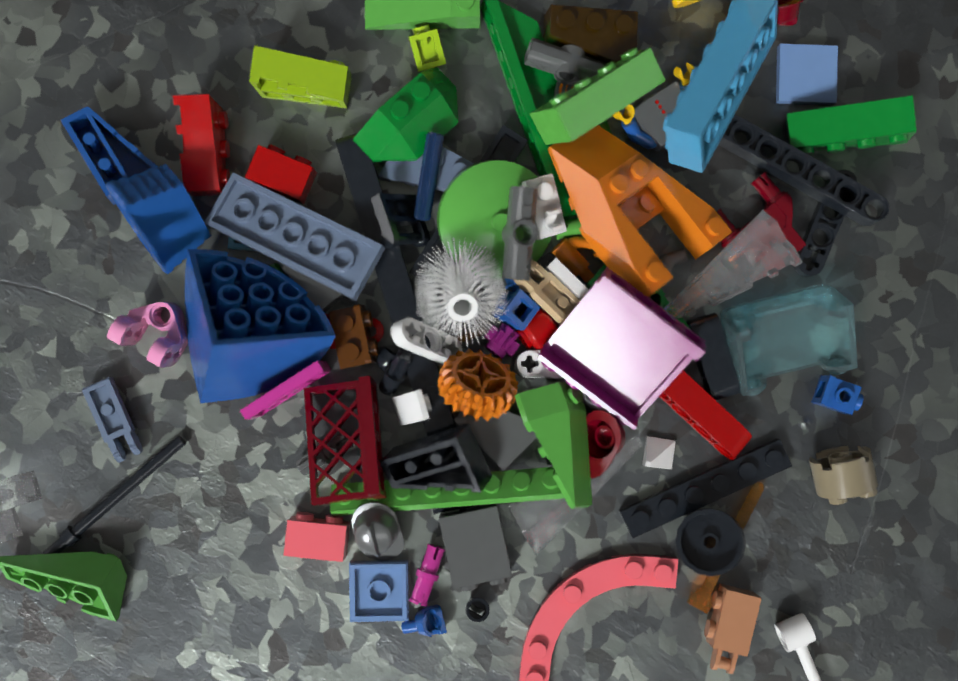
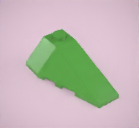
[365,0,480,30]
[515,382,592,509]
[0,552,127,621]

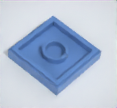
[776,44,838,106]
[349,560,409,622]

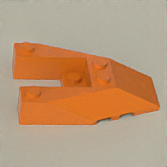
[548,125,732,297]

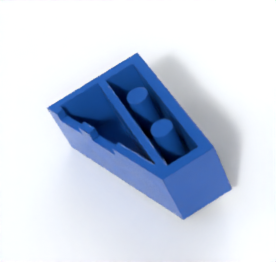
[61,106,159,205]

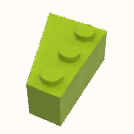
[249,45,352,108]

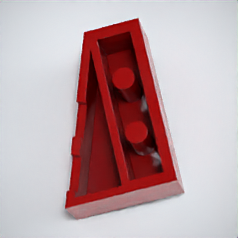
[172,94,230,196]

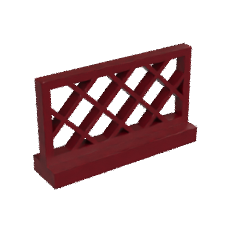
[304,376,386,506]

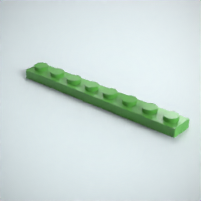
[330,467,564,516]

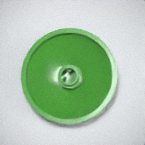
[437,160,552,279]

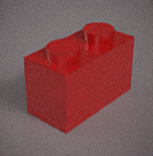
[245,144,317,204]

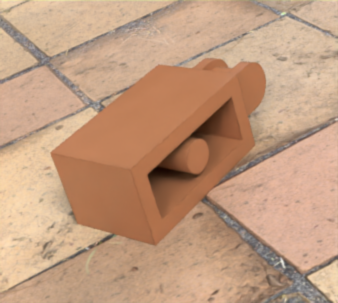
[704,583,762,674]

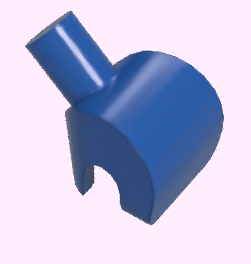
[401,605,447,637]

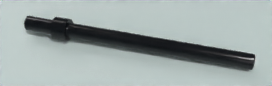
[43,436,186,554]

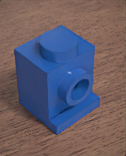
[492,289,541,331]
[811,375,864,415]

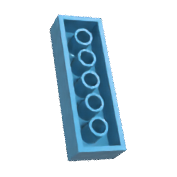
[663,0,778,173]

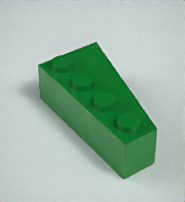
[786,95,917,155]

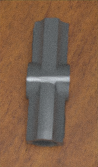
[524,38,608,85]
[502,186,538,281]

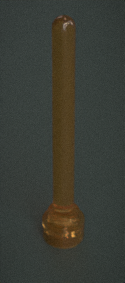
[687,482,764,614]

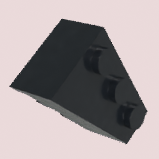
[379,423,493,492]

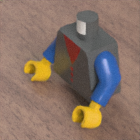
[613,62,694,152]

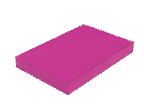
[240,361,331,420]

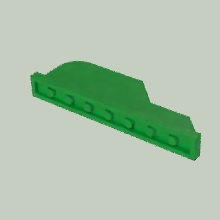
[480,0,612,220]

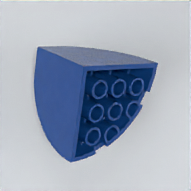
[185,249,335,403]

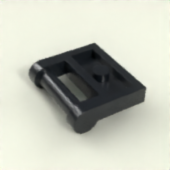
[371,193,430,248]

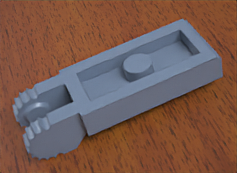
[82,377,143,463]

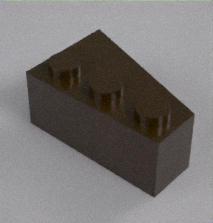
[543,4,638,64]

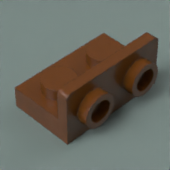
[329,304,379,369]

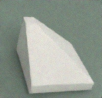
[642,436,676,470]

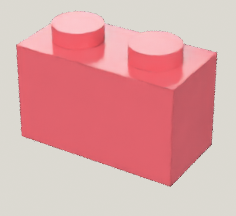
[283,512,350,562]

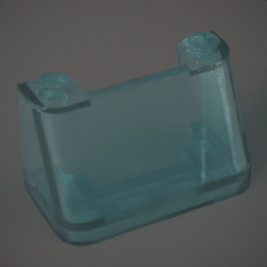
[720,285,858,396]

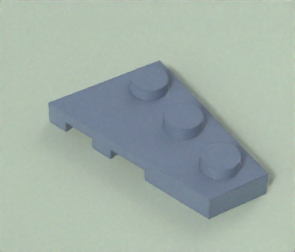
[378,146,474,191]

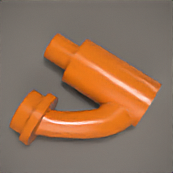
[551,236,601,282]

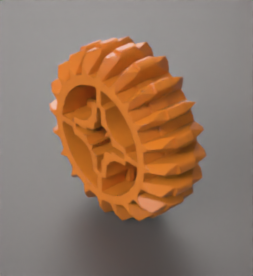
[438,348,519,422]

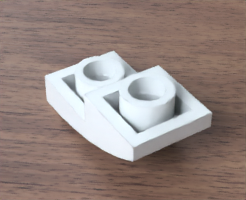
[392,389,432,426]

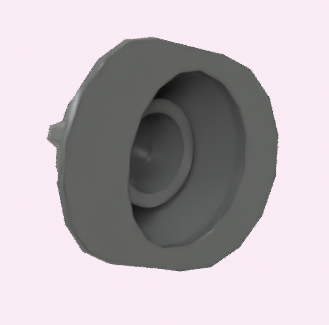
[352,502,404,560]

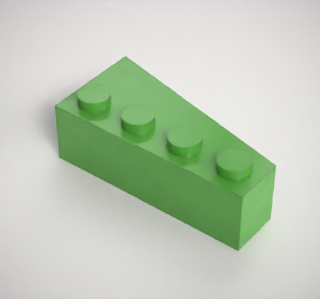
[529,47,666,145]

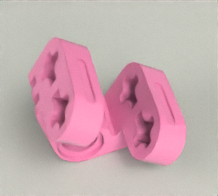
[107,302,188,368]

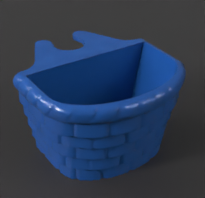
[106,163,212,274]

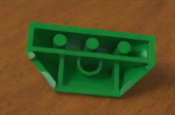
[353,67,459,162]

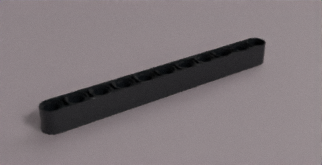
[335,133,457,436]

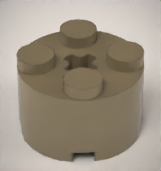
[809,446,878,505]

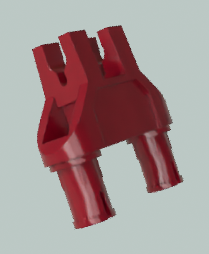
[716,171,806,272]

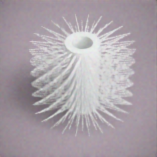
[414,238,509,347]

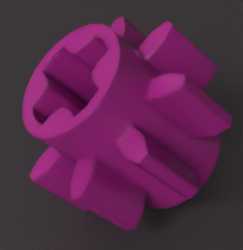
[484,323,520,359]

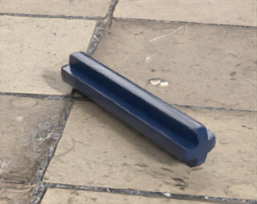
[414,132,444,221]

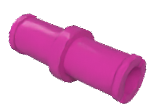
[409,543,445,607]

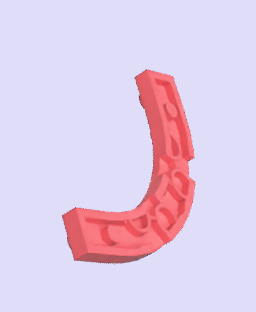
[519,554,678,681]

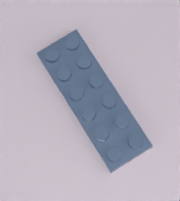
[204,173,385,301]

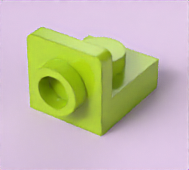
[408,24,446,72]

